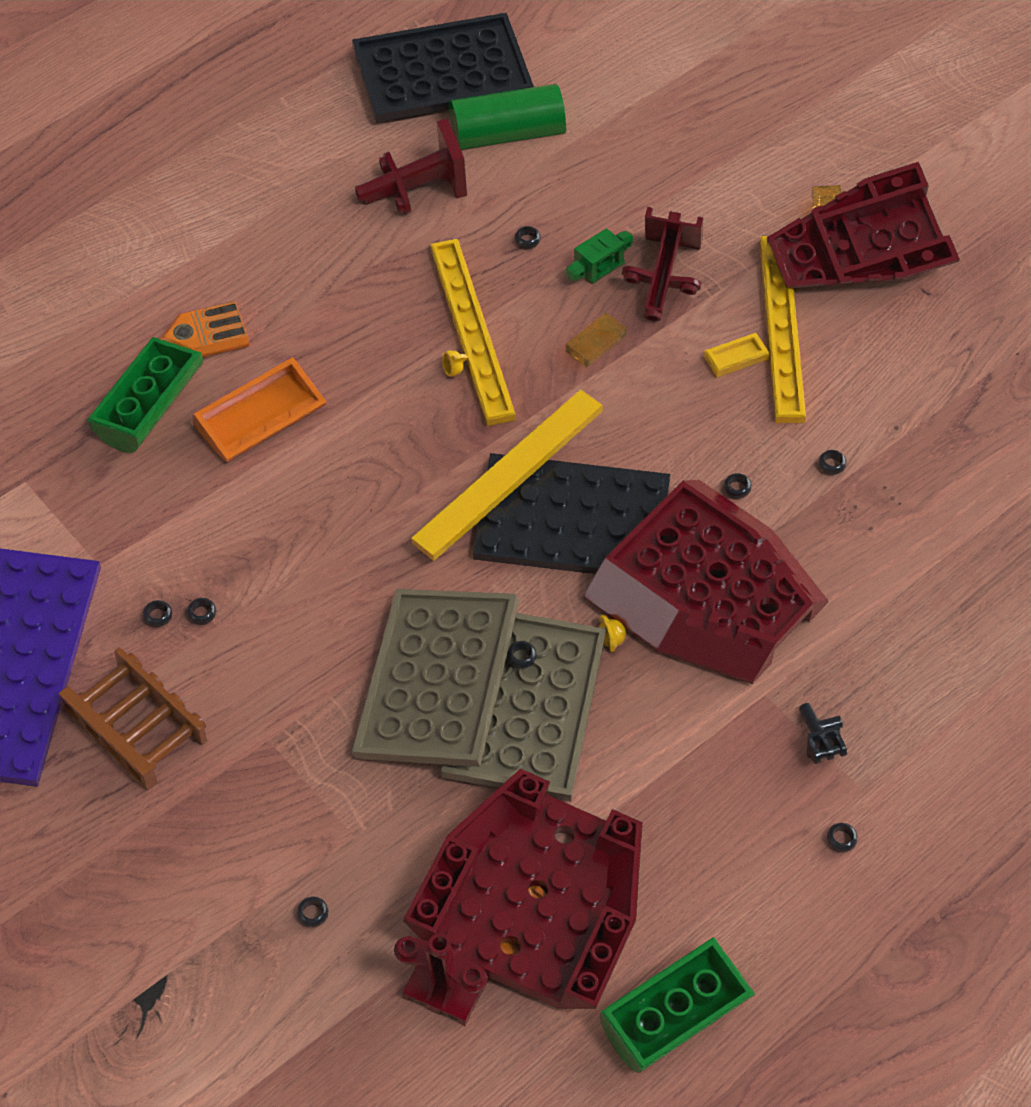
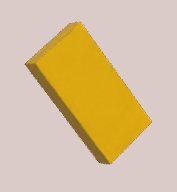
[704,333,770,378]

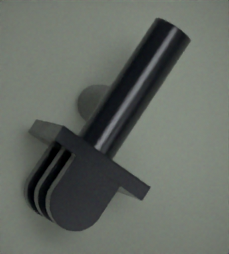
[799,703,847,764]

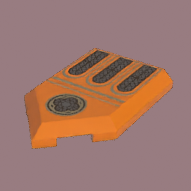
[160,300,250,357]

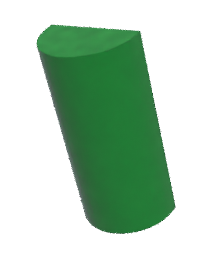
[448,84,566,150]
[87,337,203,453]
[600,937,755,1073]

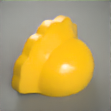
[442,350,468,377]
[598,615,626,652]

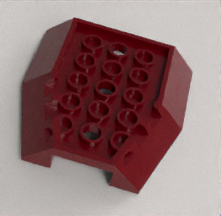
[583,480,828,684]
[403,769,643,1009]

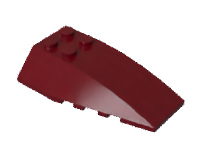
[767,161,960,289]

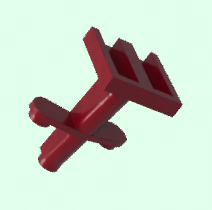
[355,119,467,215]
[622,207,704,321]
[394,933,490,1026]

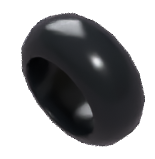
[515,226,541,249]
[819,450,847,475]
[723,473,752,499]
[187,598,217,625]
[143,600,172,627]
[507,641,537,669]
[827,822,858,852]
[297,896,329,927]

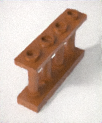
[58,647,207,791]

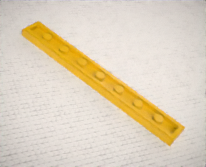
[759,236,806,423]
[430,239,516,426]
[411,389,603,561]

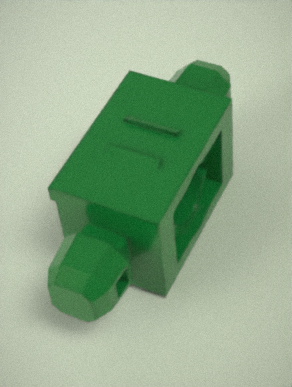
[566,228,633,284]

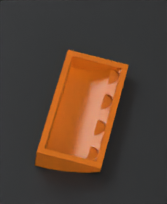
[193,357,327,462]

